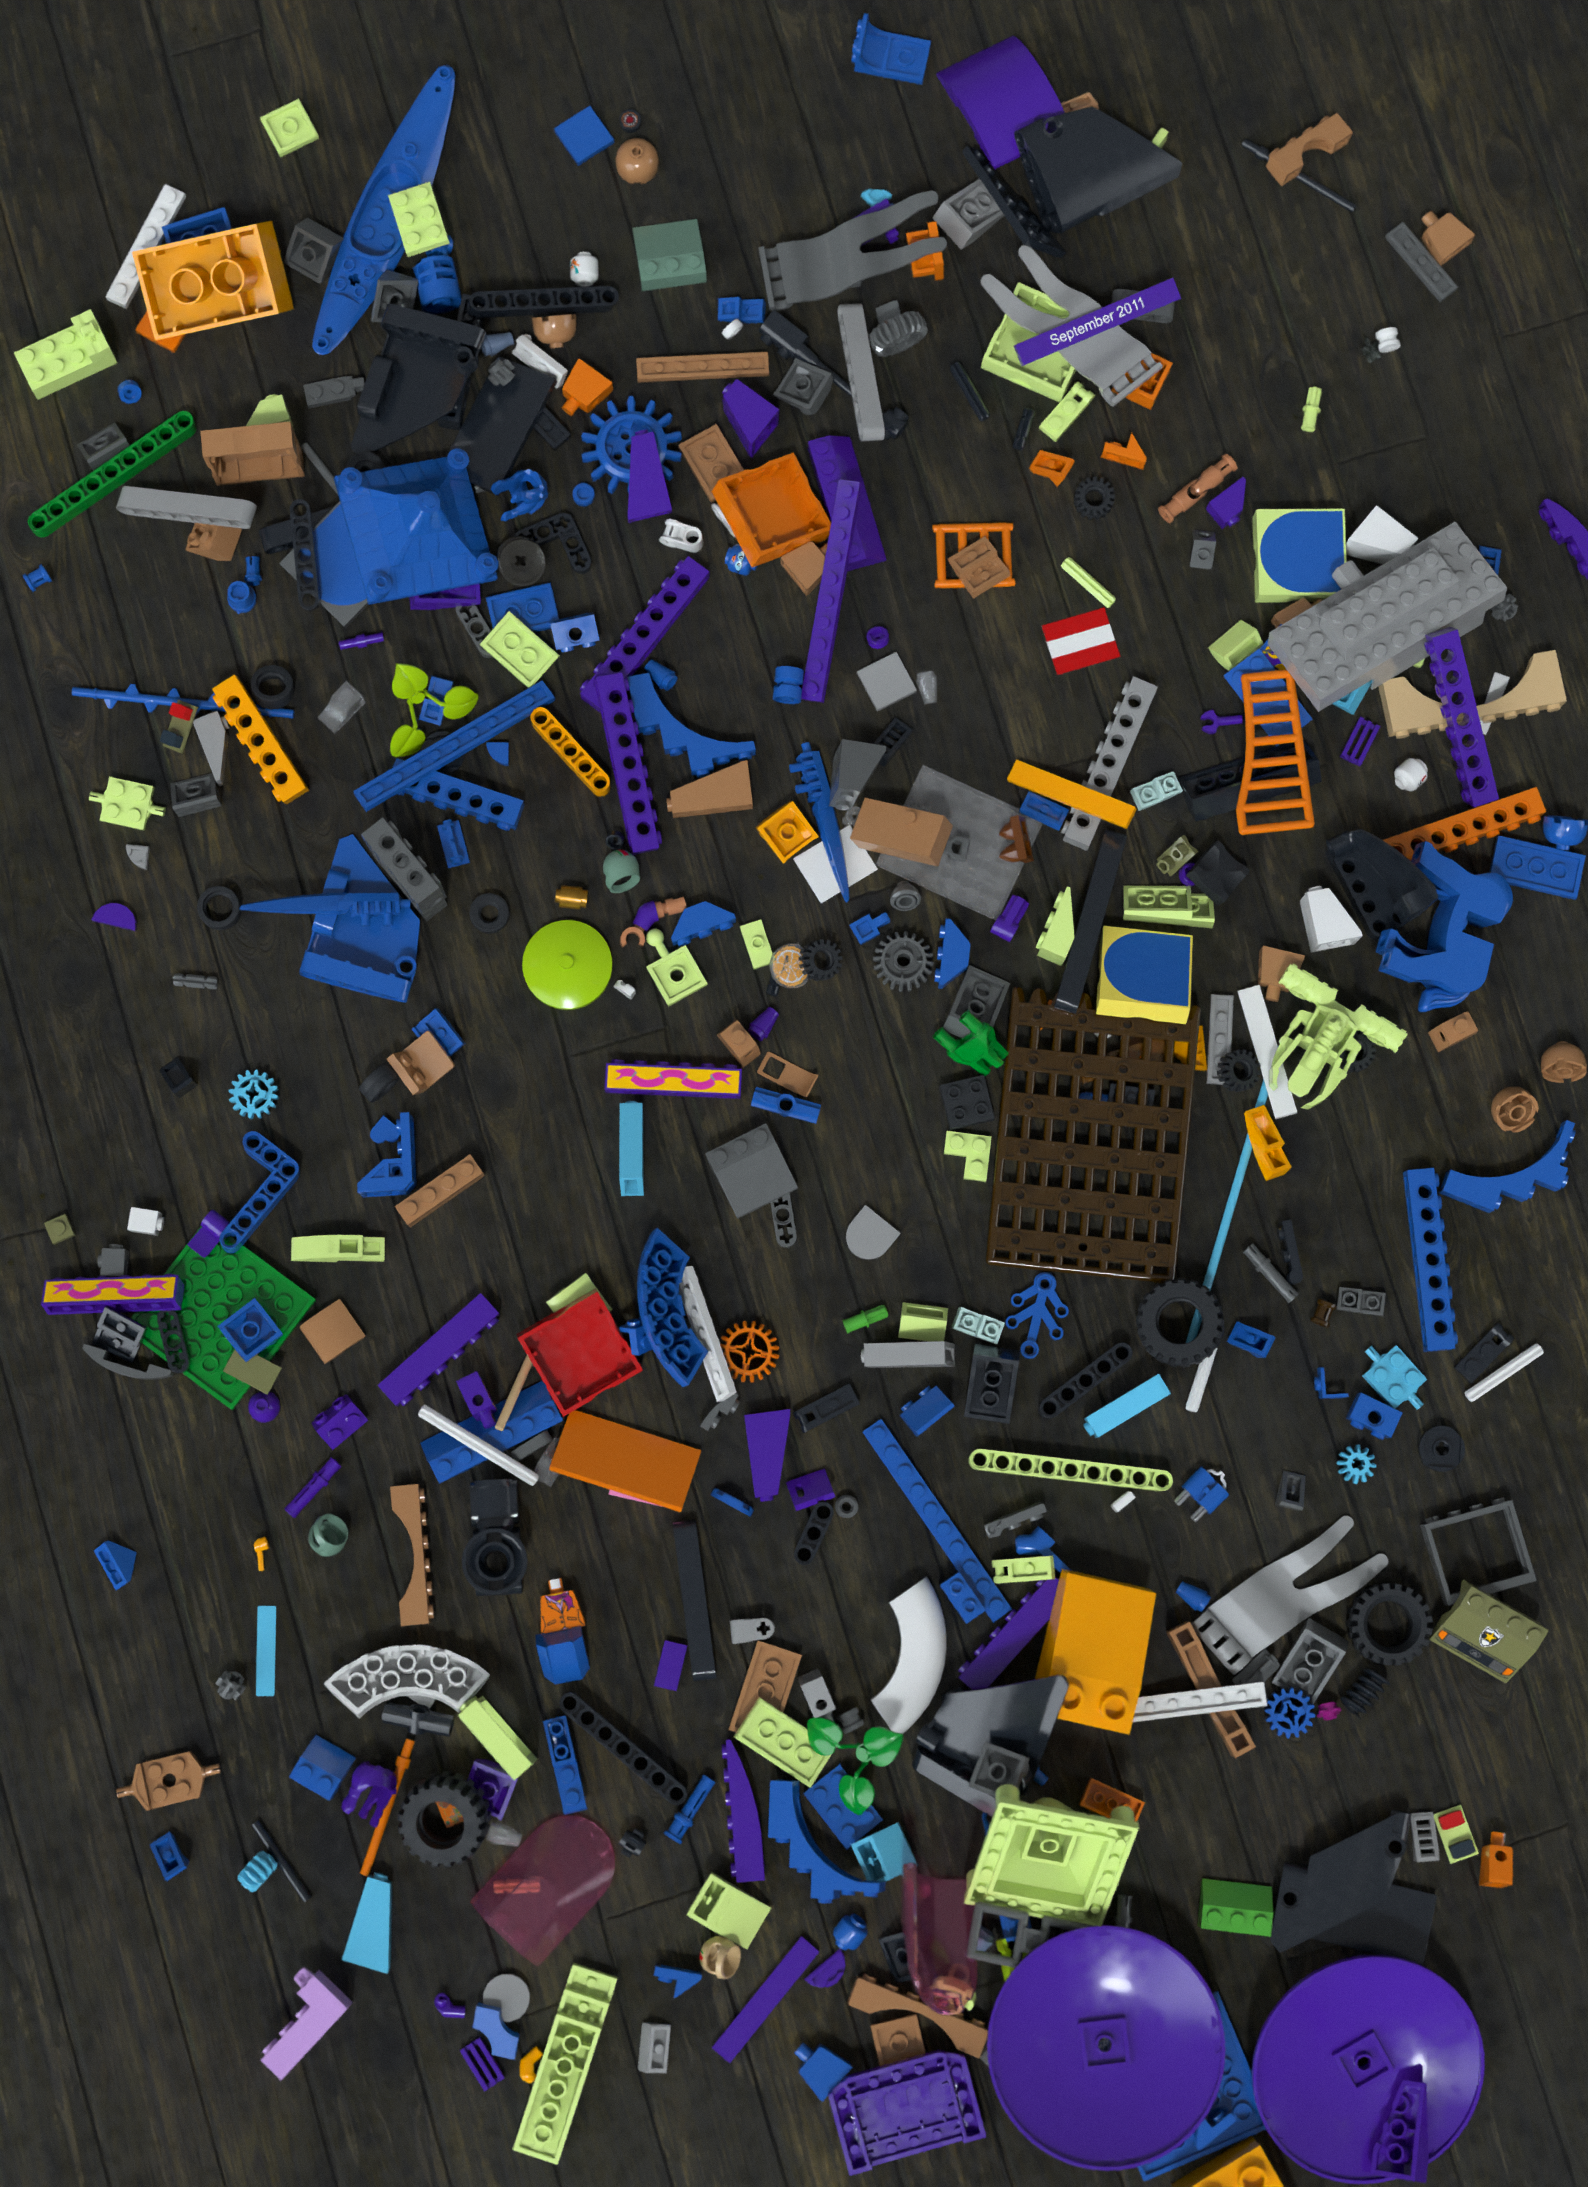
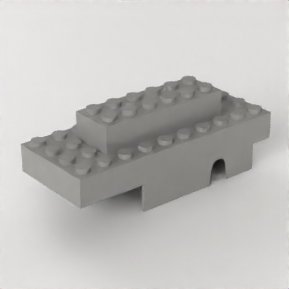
[1268,522,1507,712]

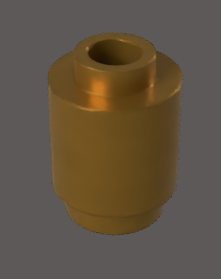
[555,885,588,910]

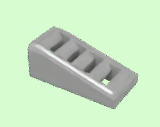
[1410,1812,1440,1862]

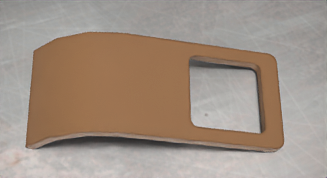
[757,1052,819,1097]

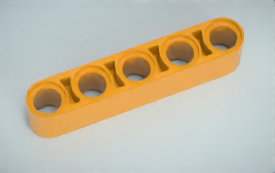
[531,707,611,797]

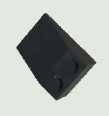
[964,1344,1020,1424]

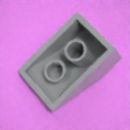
[933,179,1004,250]

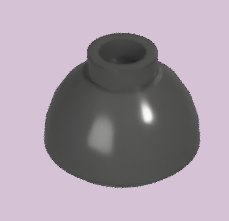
[890,881,921,911]

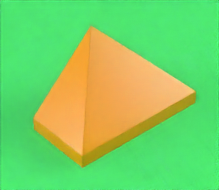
[1174,1026,1207,1071]

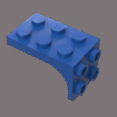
[851,13,931,85]

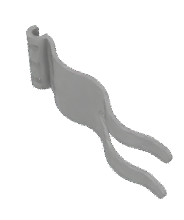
[981,245,1163,406]
[1191,1516,1388,1675]

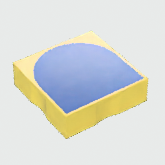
[1096,926,1193,1024]

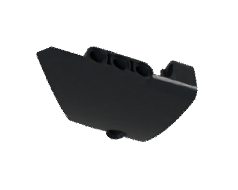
[1014,106,1182,234]

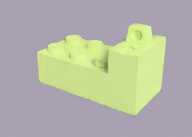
[14,309,117,400]

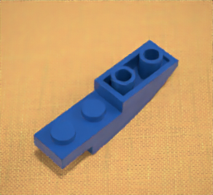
[543,1715,587,1815]

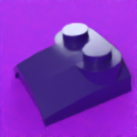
[467,1758,519,1821]

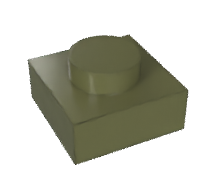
[44,1214,75,1245]

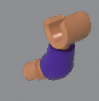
[620,897,687,948]

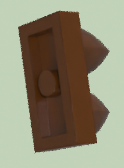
[999,815,1034,863]

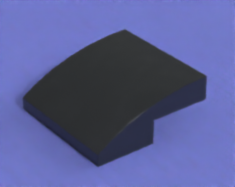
[92,1306,147,1364]

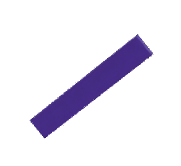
[712,1936,819,2063]

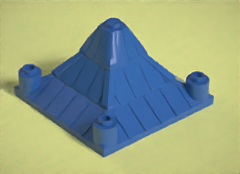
[334,449,498,605]

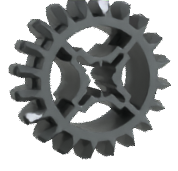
[869,311,928,357]

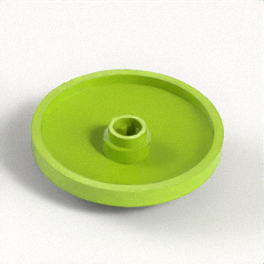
[522,920,613,1010]

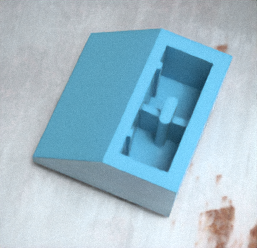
[851,1822,918,1881]

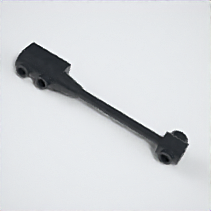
[759,310,909,440]

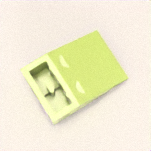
[1036,886,1074,966]
[687,1871,771,1949]

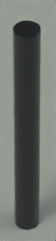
[251,1820,311,1902]

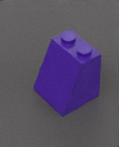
[722,379,779,458]

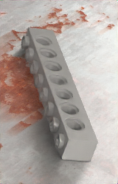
[1061,676,1158,851]

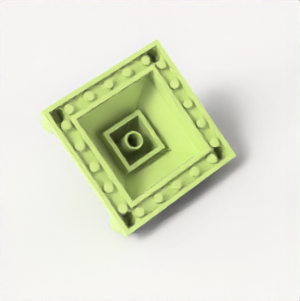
[964,1784,1139,1926]

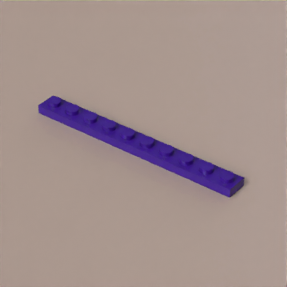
[801,479,862,703]

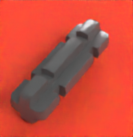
[173,973,218,989]

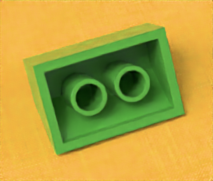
[1197,1878,1273,1937]

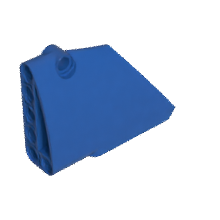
[299,834,420,1003]

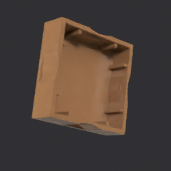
[201,422,305,486]

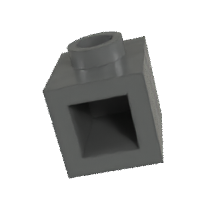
[98,1244,129,1278]

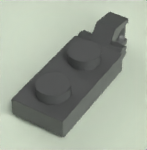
[303,376,365,408]
[984,1502,1047,1538]

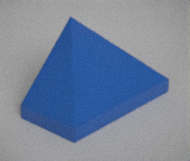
[94,1541,137,1590]

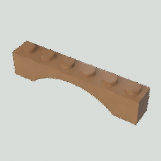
[390,1484,434,1626]
[1166,1621,1256,1758]
[847,1974,988,2058]

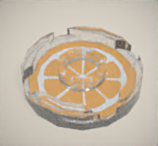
[770,944,809,988]

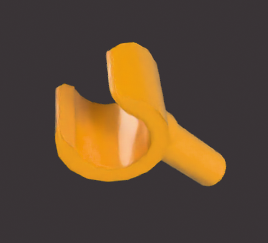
[254,1537,269,1571]

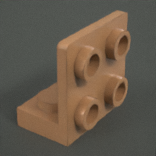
[387,1031,455,1095]

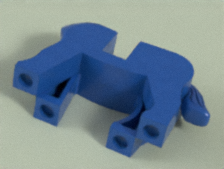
[1376,841,1513,1012]

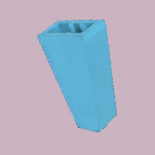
[619,1101,644,1196]
[1083,1374,1171,1438]
[342,1872,392,1974]

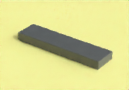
[1385,222,1458,302]

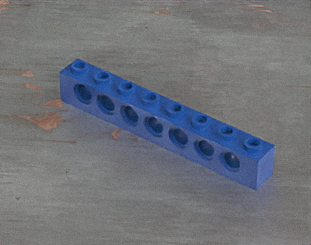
[1403,1168,1458,1352]

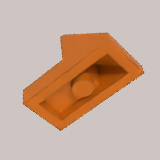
[1101,433,1147,470]
[1029,450,1075,486]

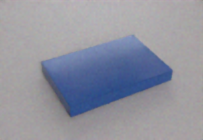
[486,583,559,633]

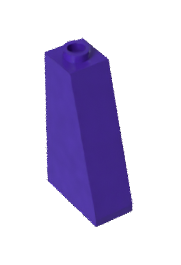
[627,430,672,523]
[744,1409,790,1502]

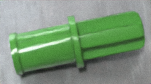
[842,1305,888,1334]

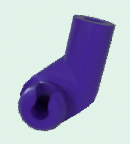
[434,1993,466,2018]

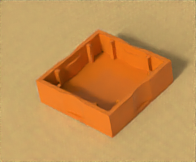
[712,453,831,567]

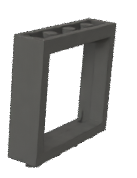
[1420,1497,1537,1605]

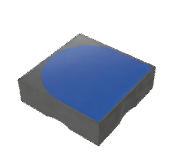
[279,501,368,628]

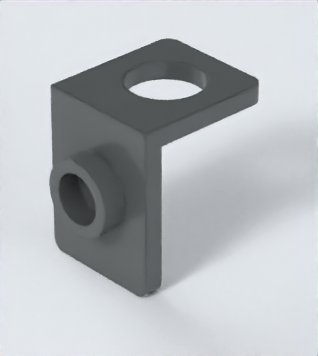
[1190,530,1216,569]

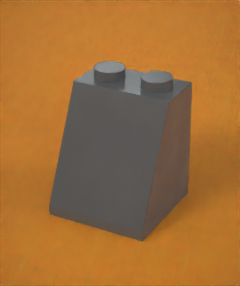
[829,739,886,810]

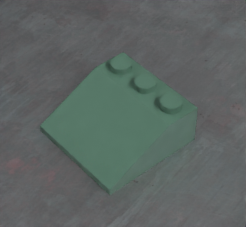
[633,219,707,291]

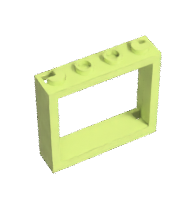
[458,1696,537,1780]

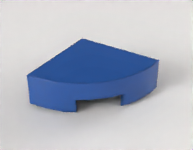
[486,742,509,766]

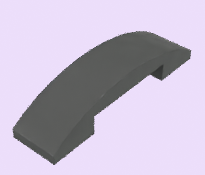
[83,1344,175,1380]

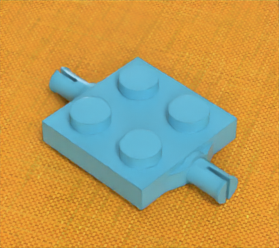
[1362,1345,1427,1410]

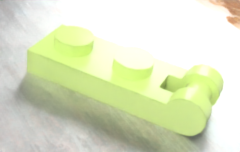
[1039,381,1095,442]
[992,1556,1055,1584]

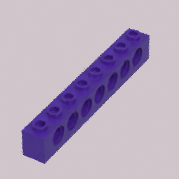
[580,556,710,713]
[1424,627,1499,807]
[594,672,662,855]

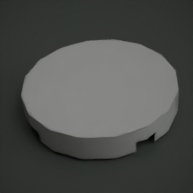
[483,1973,530,2022]

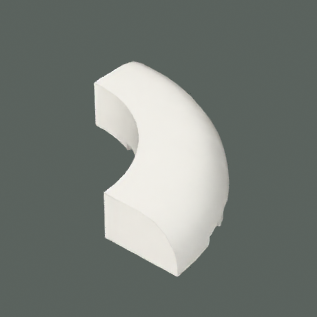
[870,1576,947,1734]
[324,1645,490,1719]

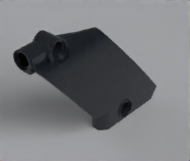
[1270,1809,1412,1953]

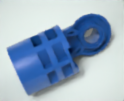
[413,235,462,314]

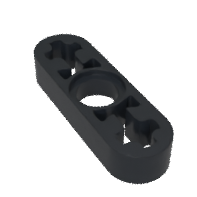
[157,1310,191,1374]

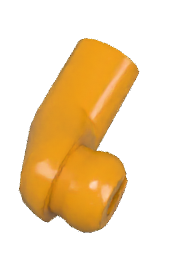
[520,2046,543,2083]

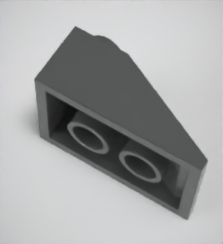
[943,965,1010,1038]
[1272,1618,1349,1704]

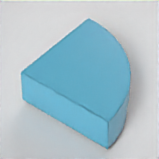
[861,189,892,207]

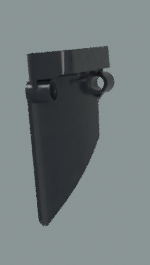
[912,1675,1069,1817]

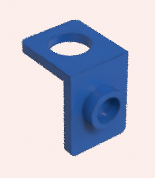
[1314,1367,1349,1399]

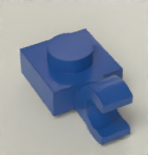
[849,912,890,945]

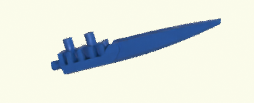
[789,742,850,902]
[240,892,410,927]

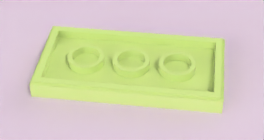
[734,1697,832,1788]

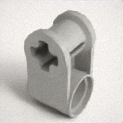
[730,1618,775,1644]

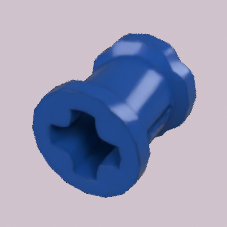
[22,564,52,592]

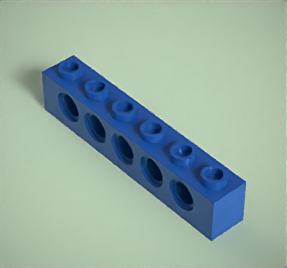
[393,758,525,831]

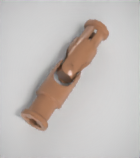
[1158,454,1237,523]

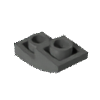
[1337,1287,1386,1316]
[700,1393,740,1431]

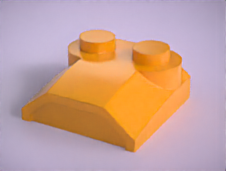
[756,801,819,864]

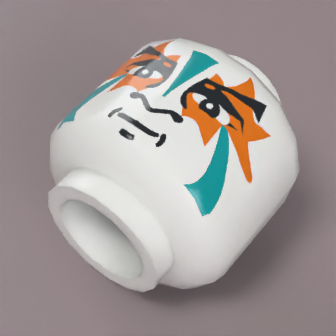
[570,252,598,287]

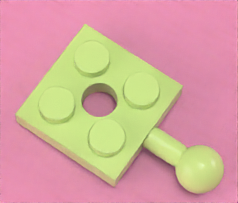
[646,929,708,1007]

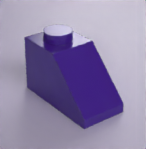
[1206,477,1246,529]

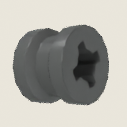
[836,1707,865,1734]

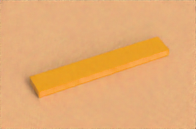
[1007,760,1137,829]

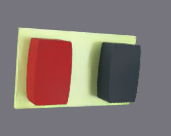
[1433,1805,1479,1864]

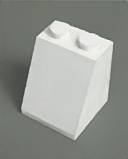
[1346,505,1418,564]
[1300,886,1362,952]

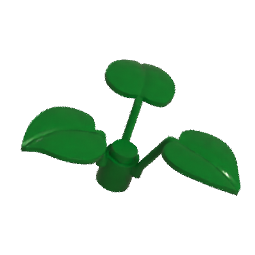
[807,1717,903,1815]

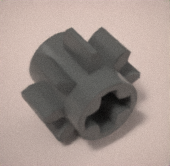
[487,358,514,386]
[1491,594,1518,621]
[215,1671,246,1700]

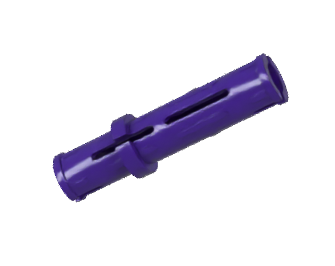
[284,1457,342,1518]

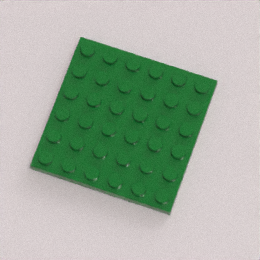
[130,1226,316,1410]

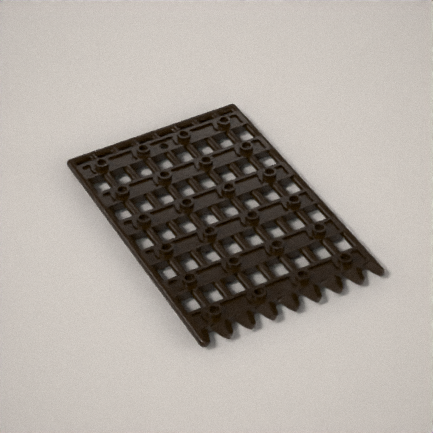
[986,987,1201,1283]

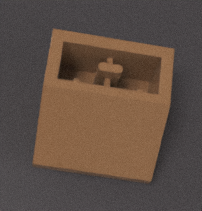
[186,523,242,561]

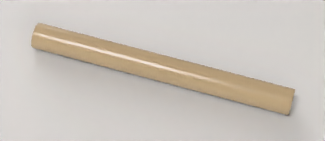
[495,1355,532,1431]

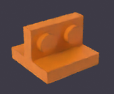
[906,221,944,281]

